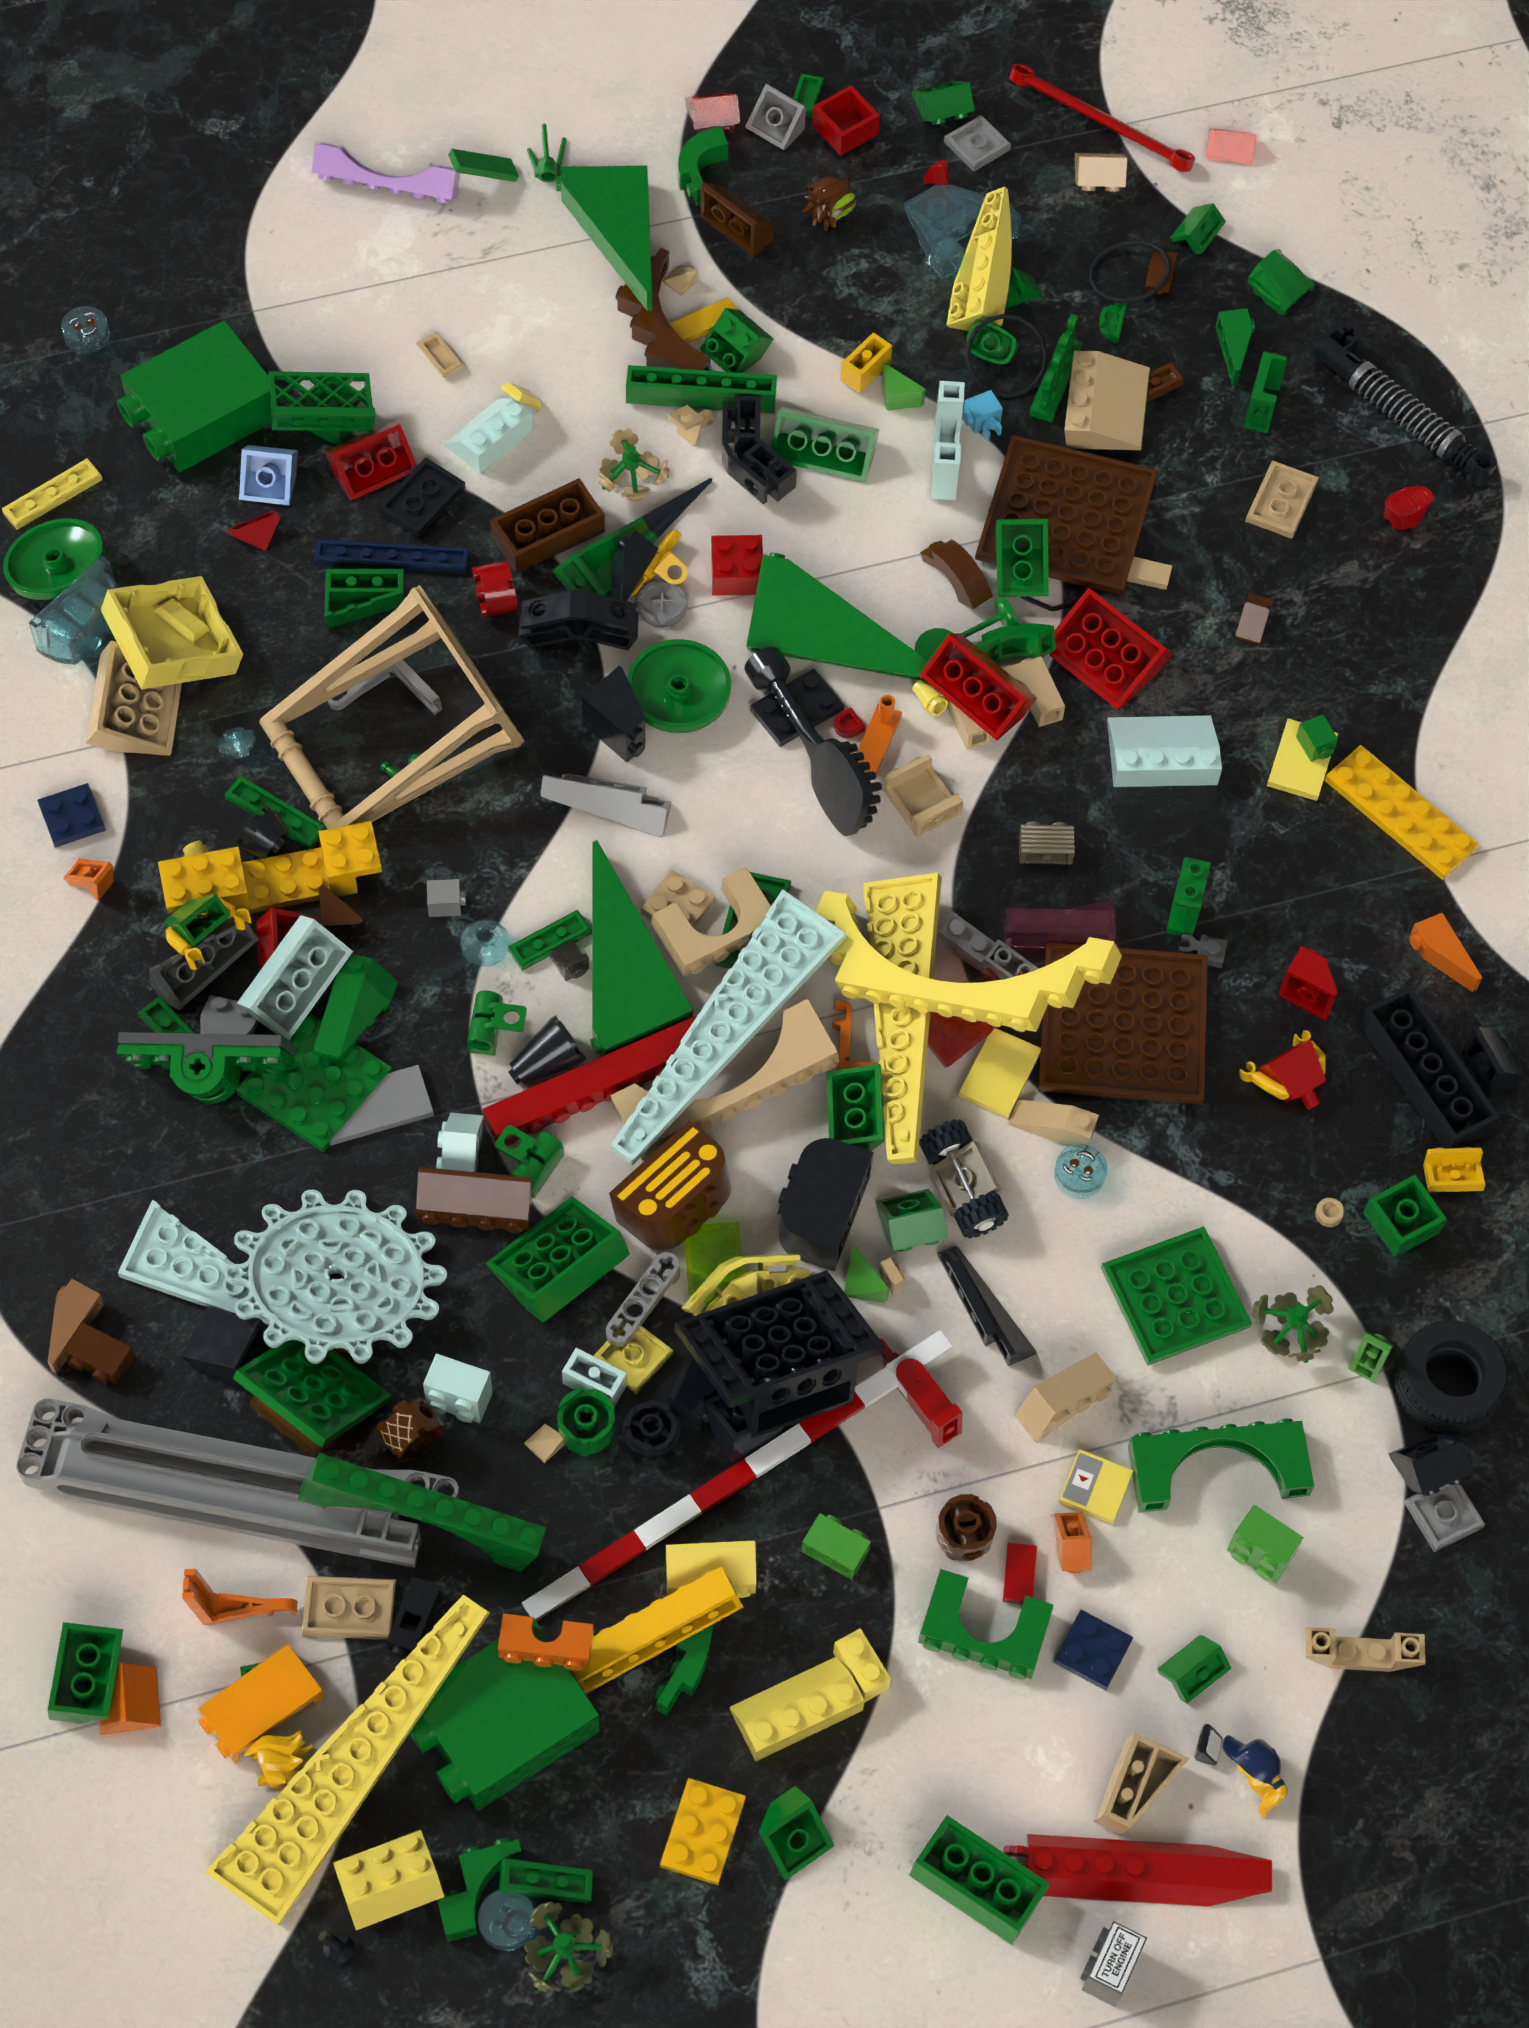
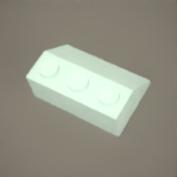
[444,398,533,474]

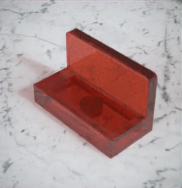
[1206,128,1257,164]

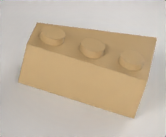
[1015,1353,1117,1442]
[1094,1733,1190,1835]

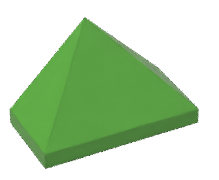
[844,1246,889,1303]

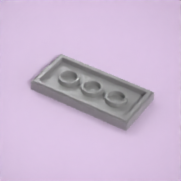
[330,1065,434,1146]

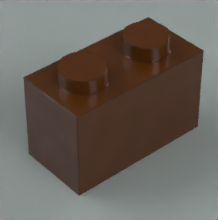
[63,1322,135,1386]

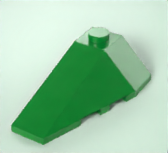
[313,954,398,1060]

